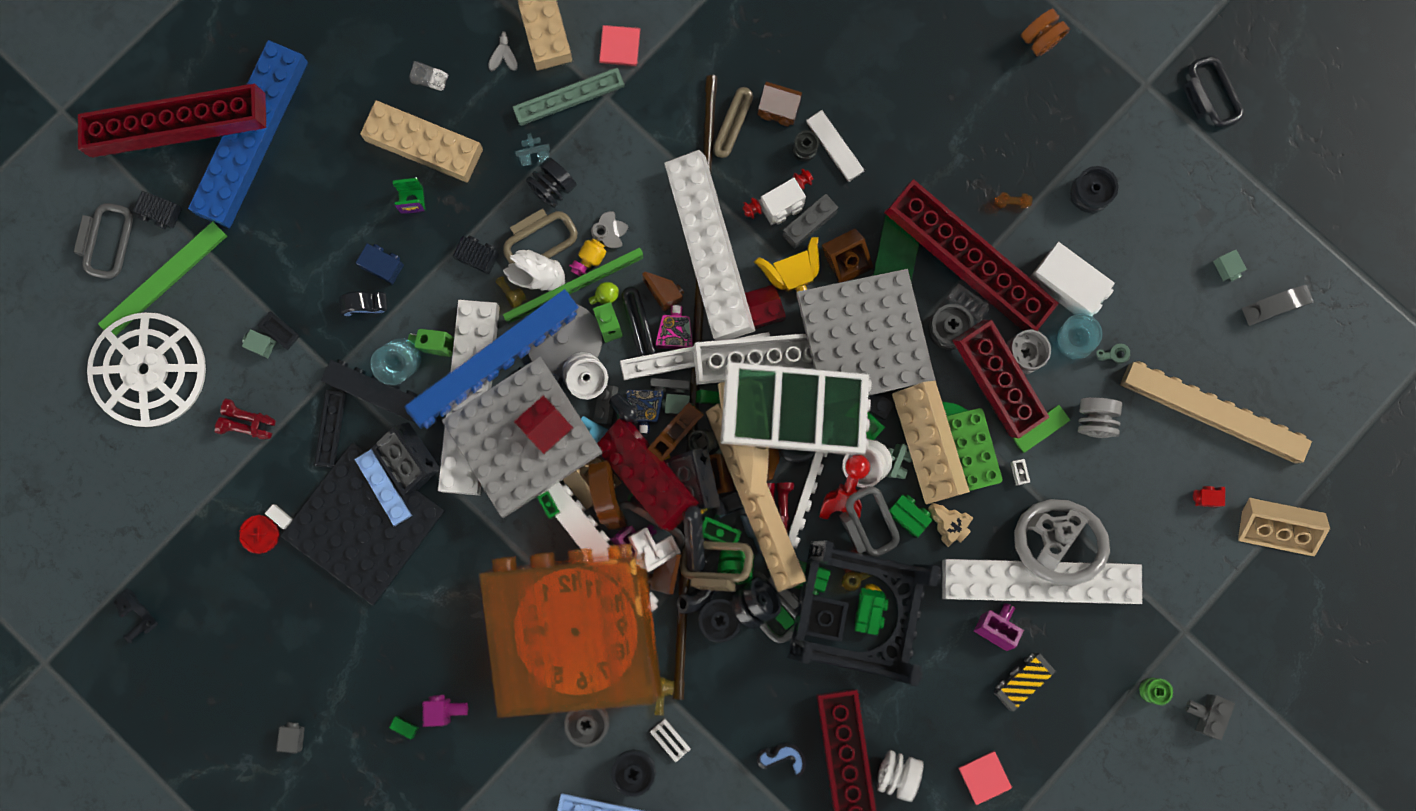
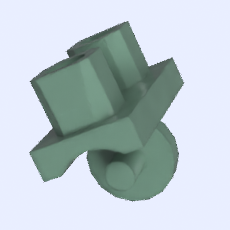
[886,444,912,479]

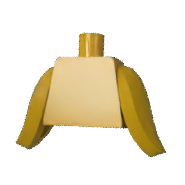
[753,237,819,292]

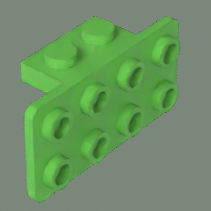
[947,408,1002,491]

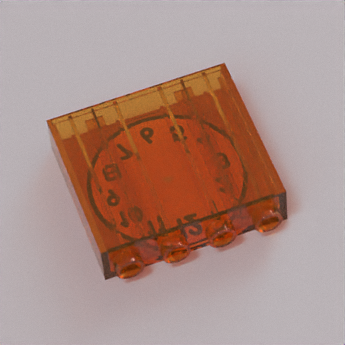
[480,544,662,718]

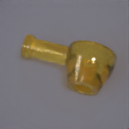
[495,276,526,309]
[842,572,873,591]
[654,677,674,715]

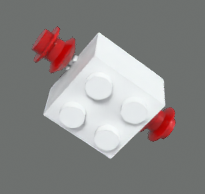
[742,169,813,225]

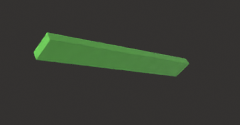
[98,222,227,336]
[503,248,644,324]

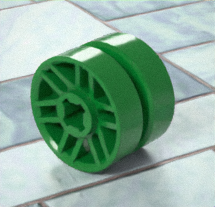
[717,550,755,585]

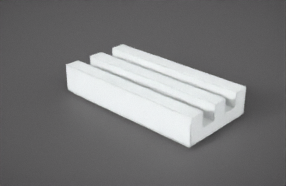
[650,719,691,762]

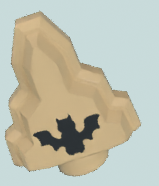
[928,503,973,547]

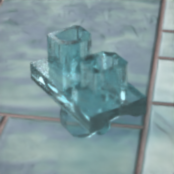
[515,133,550,166]

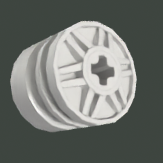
[877,750,923,802]

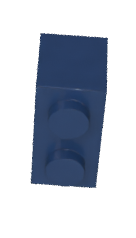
[356,244,404,285]

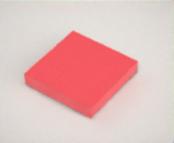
[600,25,640,66]
[958,751,1012,805]

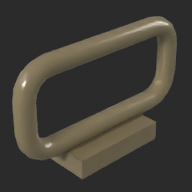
[503,208,578,264]
[680,541,753,591]

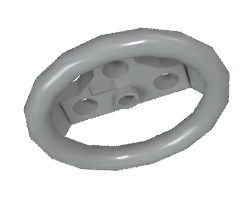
[1014,499,1110,586]

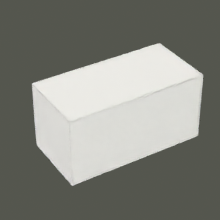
[1010,459,1030,486]
[265,504,293,529]

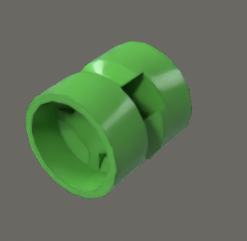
[1139,677,1173,705]

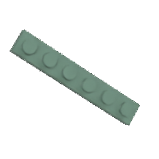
[513,68,625,126]

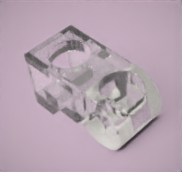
[409,61,448,90]

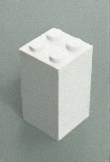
[1029,242,1115,320]

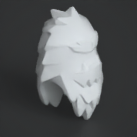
[503,250,565,291]

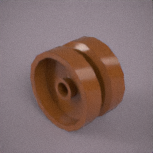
[1021,8,1070,56]

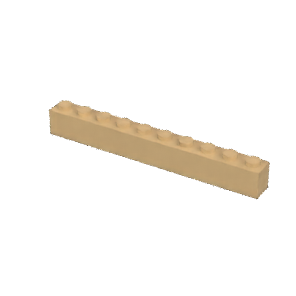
[1120,361,1312,464]
[706,404,806,592]

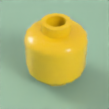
[578,238,606,268]

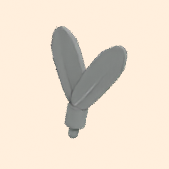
[489,32,517,71]

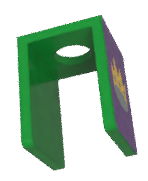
[392,178,425,214]

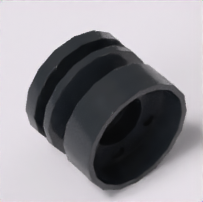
[526,157,577,208]

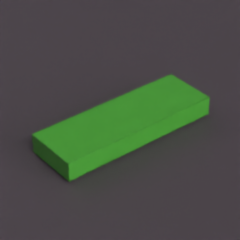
[1012,405,1070,453]

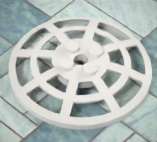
[87,313,206,427]

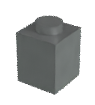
[277,722,305,753]

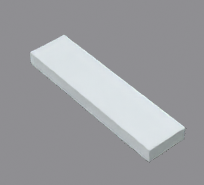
[806,111,864,182]

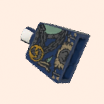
[627,390,664,434]

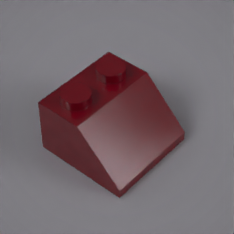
[745,285,786,329]
[514,395,573,455]

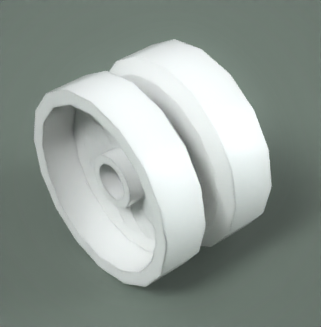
[562,352,608,400]
[843,440,892,488]

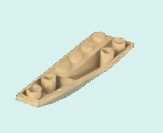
[718,379,769,497]

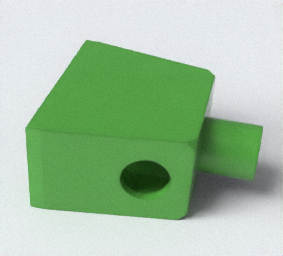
[593,302,623,343]
[408,329,454,357]

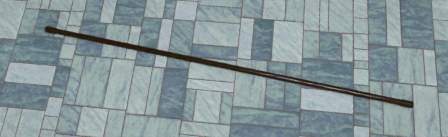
[672,75,717,700]

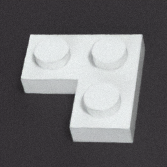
[628,527,681,572]

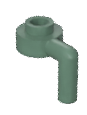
[1097,344,1130,364]

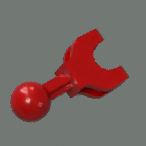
[819,454,870,520]

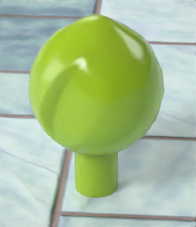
[589,282,619,305]

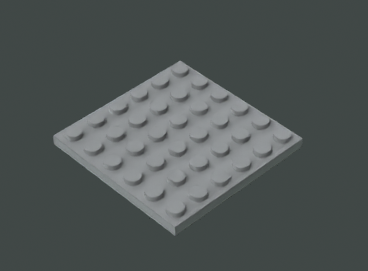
[796,269,935,405]
[442,356,603,518]

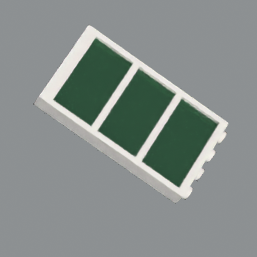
[720,362,872,455]

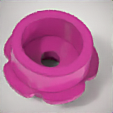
[569,260,588,276]

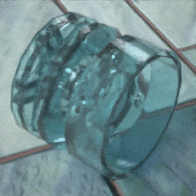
[1056,314,1102,359]
[370,339,421,385]

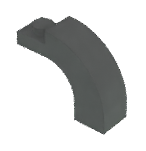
[1242,285,1314,326]

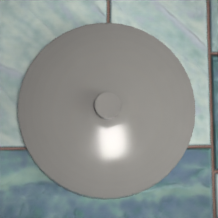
[528,305,602,378]

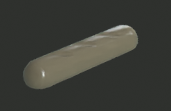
[713,87,753,158]

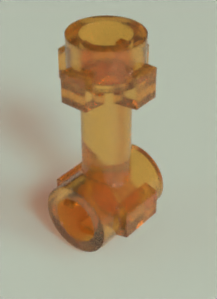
[995,192,1032,208]

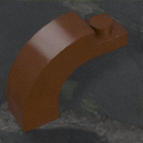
[588,460,627,530]

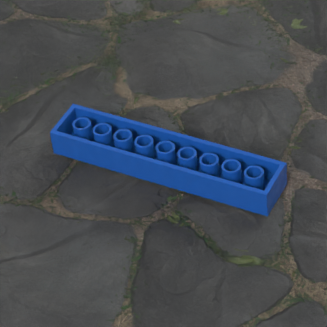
[188,40,308,229]
[405,289,579,429]

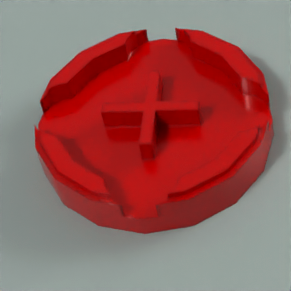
[239,515,280,554]

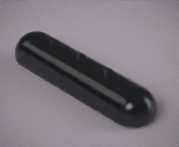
[622,286,656,357]
[684,505,705,572]

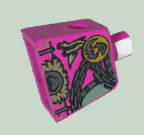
[656,305,692,349]

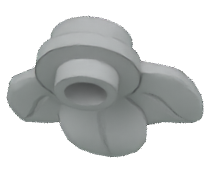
[591,211,628,248]

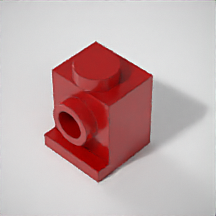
[1193,486,1225,507]

